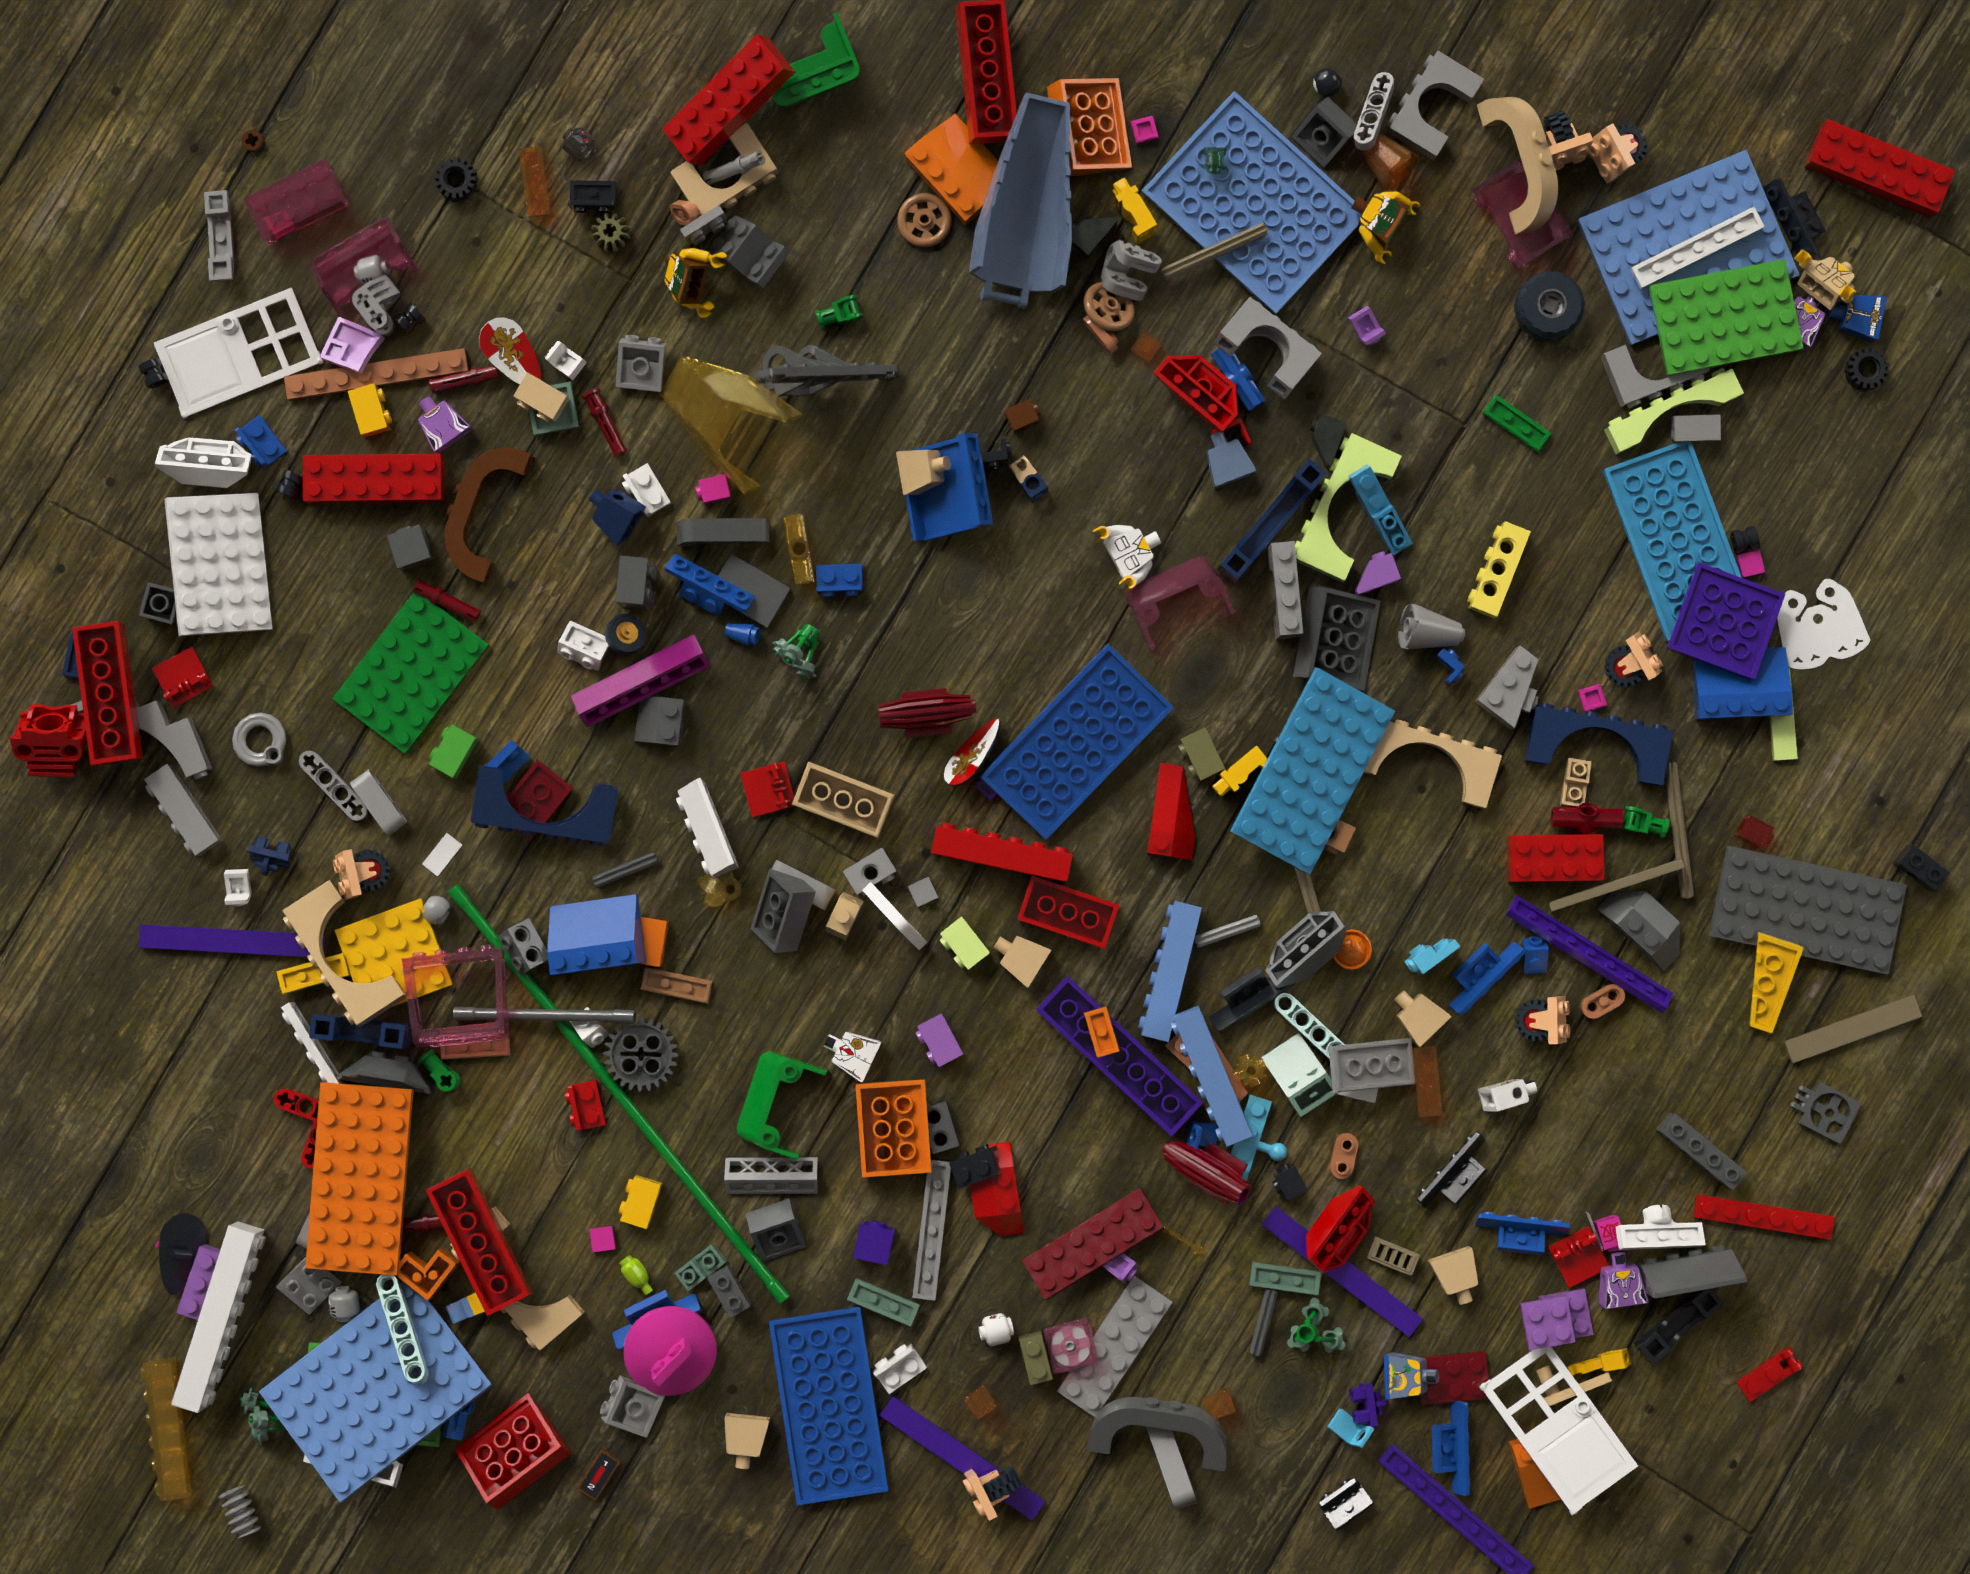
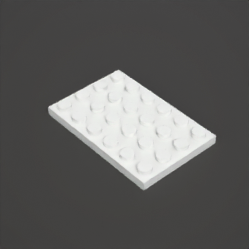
[165,493,272,636]

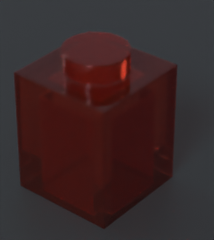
[1734,815,1774,848]

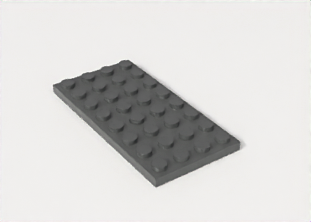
[1708,846,1907,975]

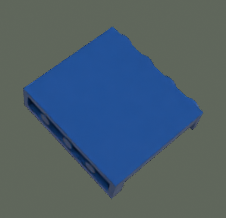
[900,433,993,541]

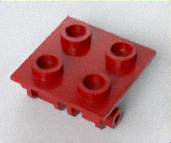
[152,647,214,709]
[740,761,794,817]
[1548,1226,1609,1288]

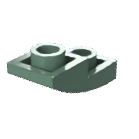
[674,1242,727,1291]

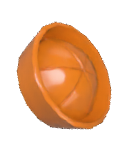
[1333,929,1372,970]

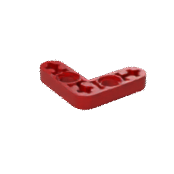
[274,1088,319,1169]

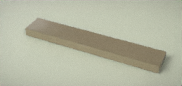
[1548,859,1685,911]
[1783,995,1922,1063]

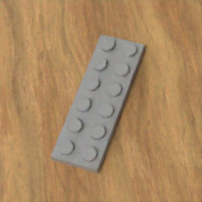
[1057,1276,1172,1417]

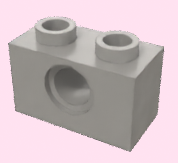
[843,848,897,896]

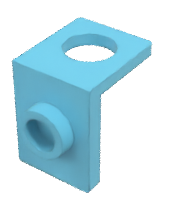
[1328,1409,1374,1448]

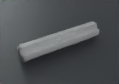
[1194,915,1260,947]

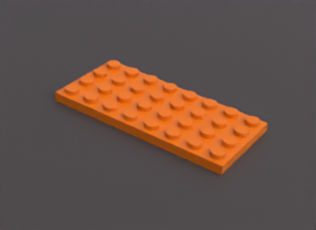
[305,1082,414,1276]

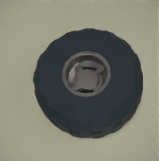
[1514,271,1585,341]

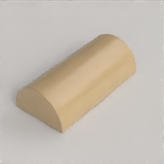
[792,761,894,838]

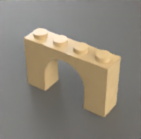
[670,123,778,217]

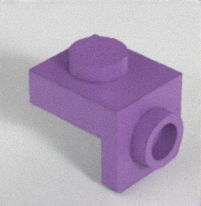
[1348,306,1386,345]
[1103,1254,1139,1284]

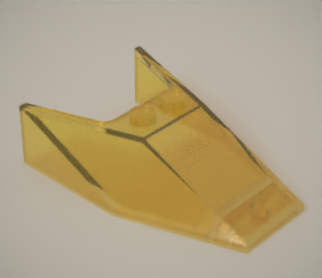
[660,356,802,495]

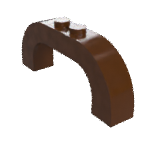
[445,448,534,585]

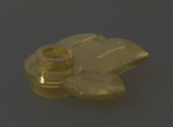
[697,870,742,907]

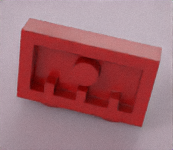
[565,1080,606,1132]

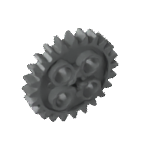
[603,1017,678,1092]

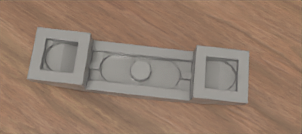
[204,190,234,282]

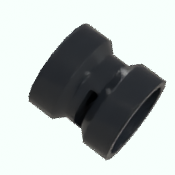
[394,303,426,334]
[138,358,168,389]
[276,469,303,500]
[1730,526,1760,553]

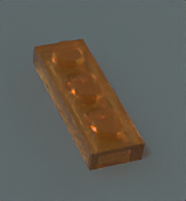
[519,146,552,218]
[1412,1046,1442,1117]

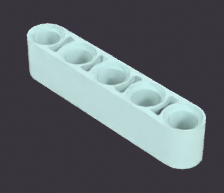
[1273,993,1345,1060]
[376,1274,429,1385]

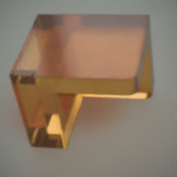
[965,1384,997,1420]
[1202,1387,1236,1419]

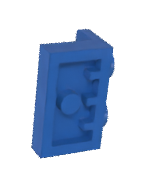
[235,415,288,469]
[816,564,863,597]
[486,740,530,785]

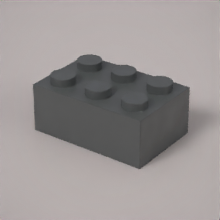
[615,556,658,611]

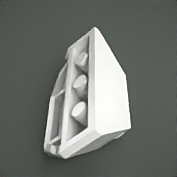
[155,438,252,488]

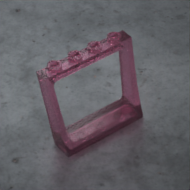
[402,945,510,1048]

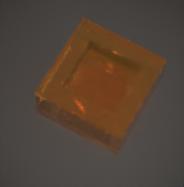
[1130,331,1162,364]

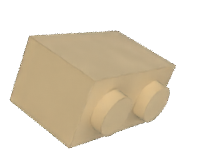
[513,372,569,423]

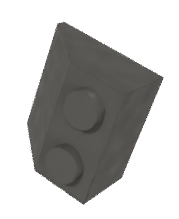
[1291,97,1357,167]
[634,696,686,747]
[745,1199,806,1262]

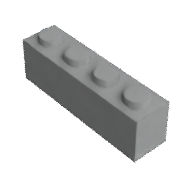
[144,764,223,856]

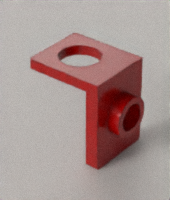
[1211,418,1252,447]

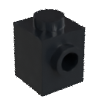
[1272,1163,1308,1201]

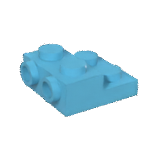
[1404,938,1460,974]

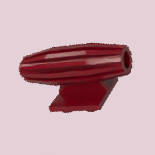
[878,688,977,739]
[1162,1140,1251,1205]

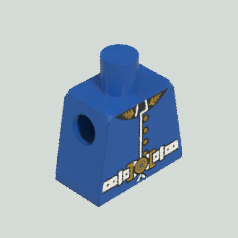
[1828,295,1887,343]

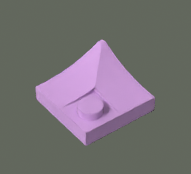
[320,317,385,374]

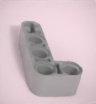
[1146,1427,1197,1511]

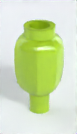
[619,1255,653,1295]

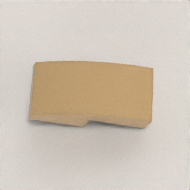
[1560,758,1591,807]

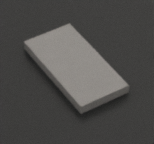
[1329,1038,1416,1093]

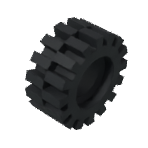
[434,157,478,202]
[1844,347,1890,391]

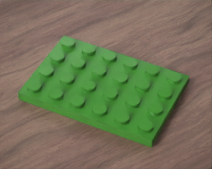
[1649,259,1804,376]

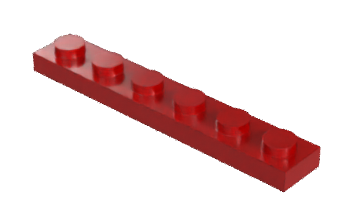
[1693,1194,1835,1240]

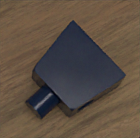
[589,489,646,546]

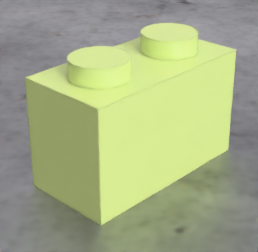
[940,917,990,970]

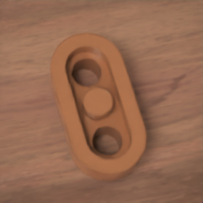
[670,200,701,225]
[1082,315,1119,354]
[1580,984,1625,1019]
[1330,1133,1358,1179]

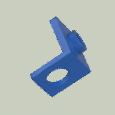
[1185,1120,1219,1149]

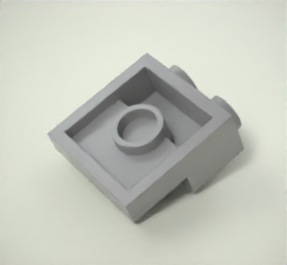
[616,335,667,392]
[600,1375,665,1438]

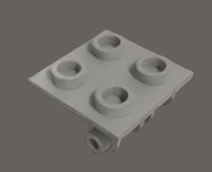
[276,1257,342,1315]

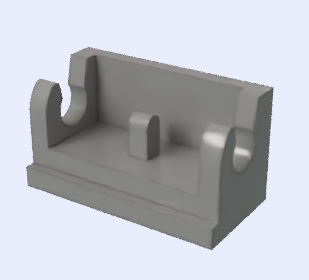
[1670,415,1721,442]

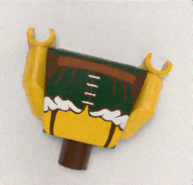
[1351,191,1420,264]
[665,248,727,318]

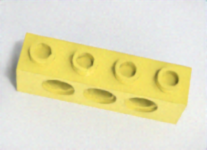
[1467,521,1531,618]

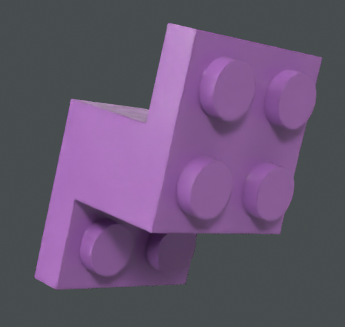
[1520,1288,1593,1350]

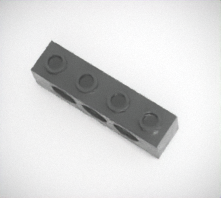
[1656,1112,1747,1190]

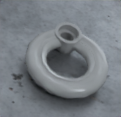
[232,712,287,767]

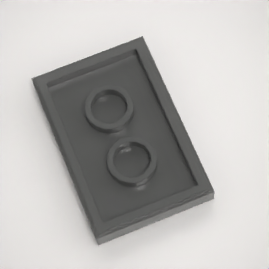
[718,554,791,628]

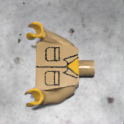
[1794,249,1856,310]

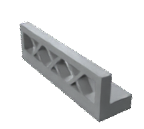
[724,1157,818,1194]

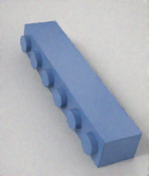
[1138,901,1202,1042]
[1171,1005,1252,1146]

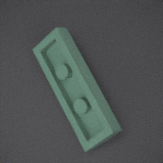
[1249,1262,1321,1295]
[847,1278,920,1327]

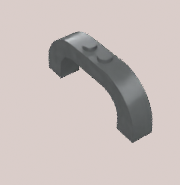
[1087,1397,1228,1471]

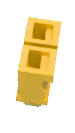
[1112,178,1157,245]
[1212,746,1267,797]

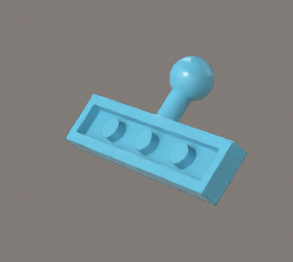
[1231,1094,1287,1181]

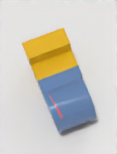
[446,1292,485,1324]

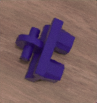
[1349,1382,1389,1427]

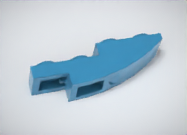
[1348,464,1413,556]

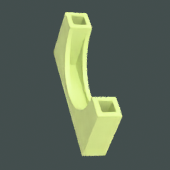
[1295,433,1402,583]

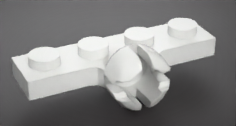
[1616,1205,1706,1250]

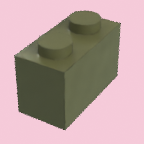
[1178,727,1225,781]
[1019,1331,1053,1385]

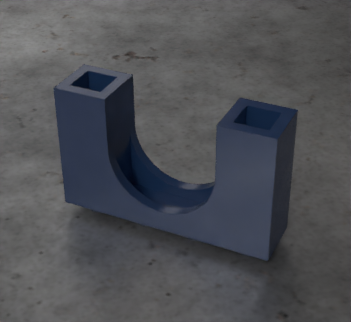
[309,1013,414,1049]

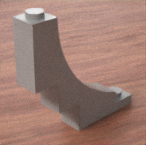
[72,698,213,780]

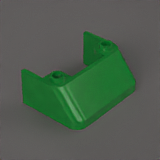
[737,1051,828,1160]

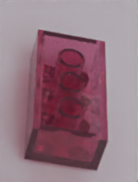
[243,158,351,244]

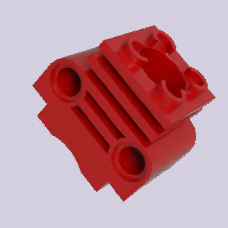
[10,704,87,778]

